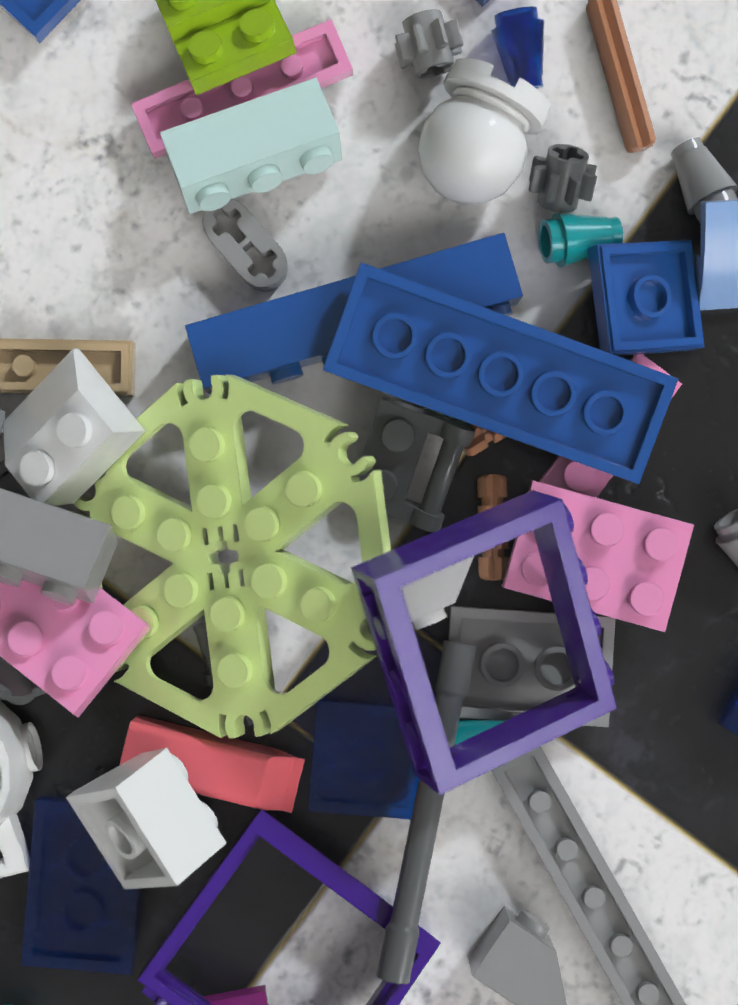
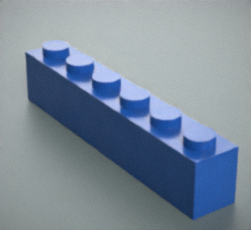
[185,232,523,394]

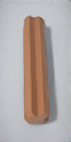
[586,0,656,153]

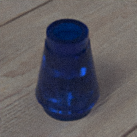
[491,6,545,89]

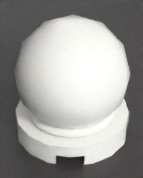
[418,58,551,205]

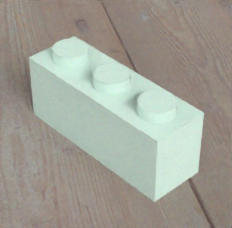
[160,77,342,214]

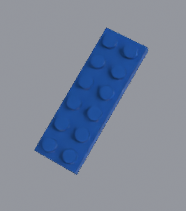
[323,262,679,484]

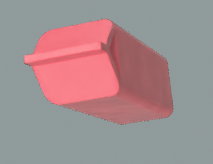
[120,715,305,813]

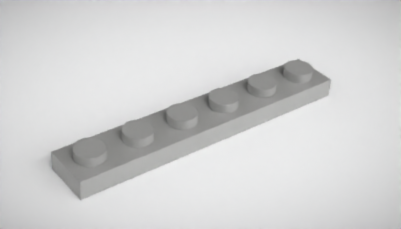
[491,746,686,1005]

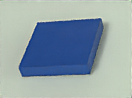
[588,240,705,356]

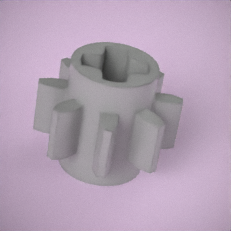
[395,9,464,79]

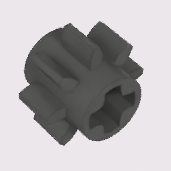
[529,144,598,213]

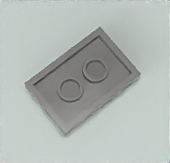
[448,606,616,727]

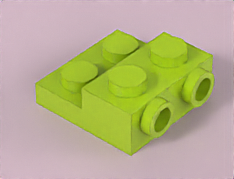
[155,0,297,96]

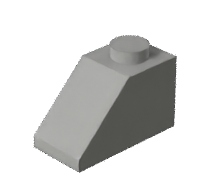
[469,906,567,1005]

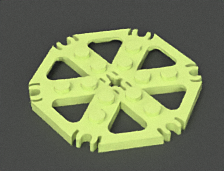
[70,374,391,738]

